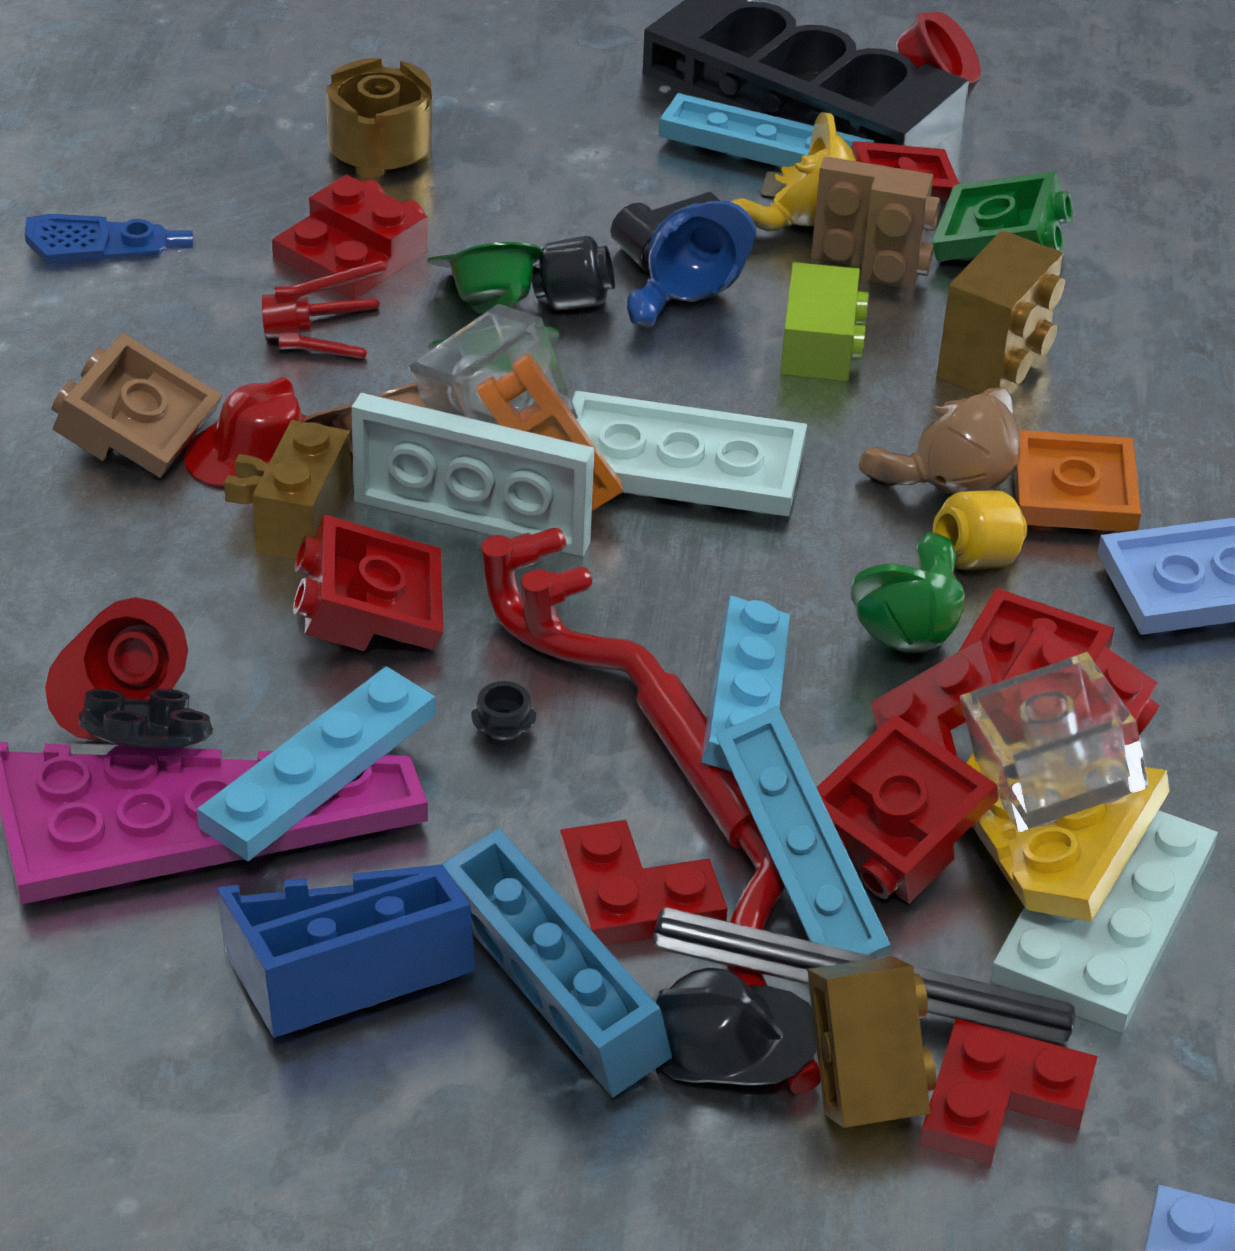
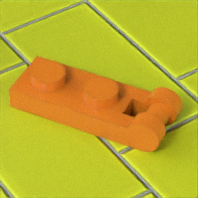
[476,353,624,511]

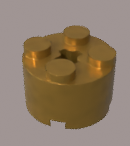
[326,58,432,178]

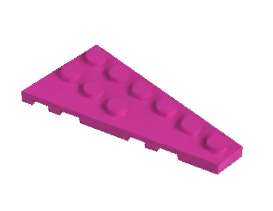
[0,742,428,904]

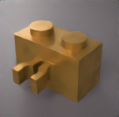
[224,420,351,559]
[807,956,936,1128]

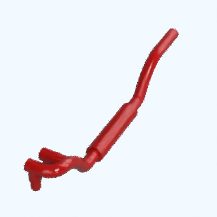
[481,528,820,1094]

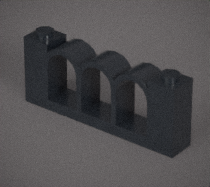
[642,0,969,148]

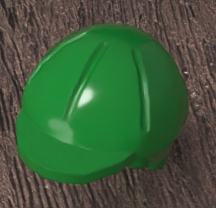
[850,531,965,654]

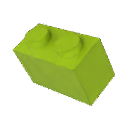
[780,262,869,381]

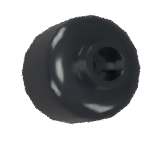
[531,235,615,313]

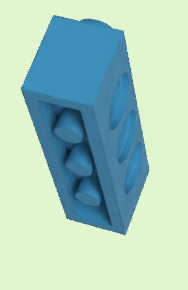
[442,828,672,1098]

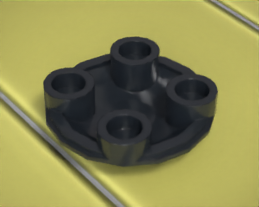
[78,688,213,750]

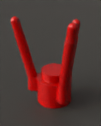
[262,261,388,359]

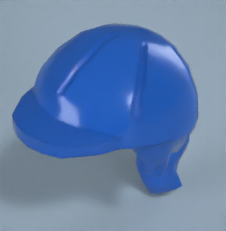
[627,201,757,330]

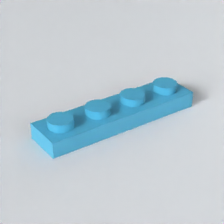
[659,93,874,169]
[701,595,790,772]
[197,666,436,861]
[715,706,893,958]

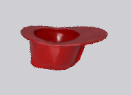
[896,12,981,84]
[184,377,307,487]
[45,597,188,741]

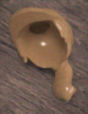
[857,387,1020,495]

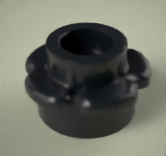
[471,681,536,741]

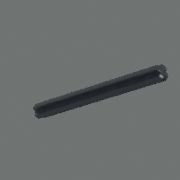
[653,908,1075,1044]

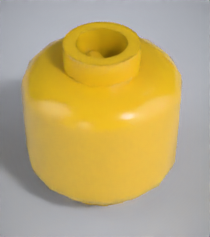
[933,490,1027,570]

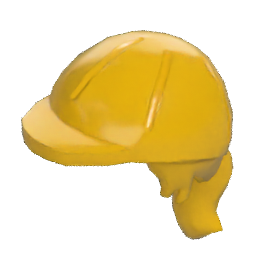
[731,112,856,231]

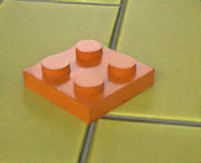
[1014,430,1141,532]

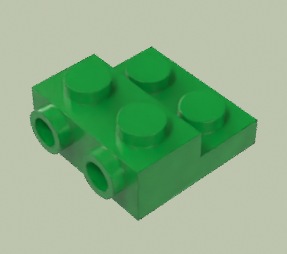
[932,171,1073,261]

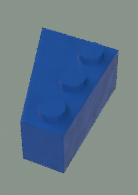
[216,864,476,1038]

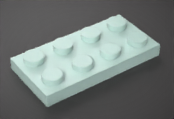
[570,391,807,517]
[352,393,594,557]
[990,810,1218,1034]

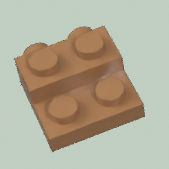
[811,156,940,290]
[51,332,223,478]

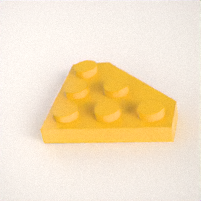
[966,742,1170,922]

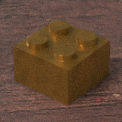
[936,230,1065,394]

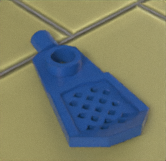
[24,214,193,264]

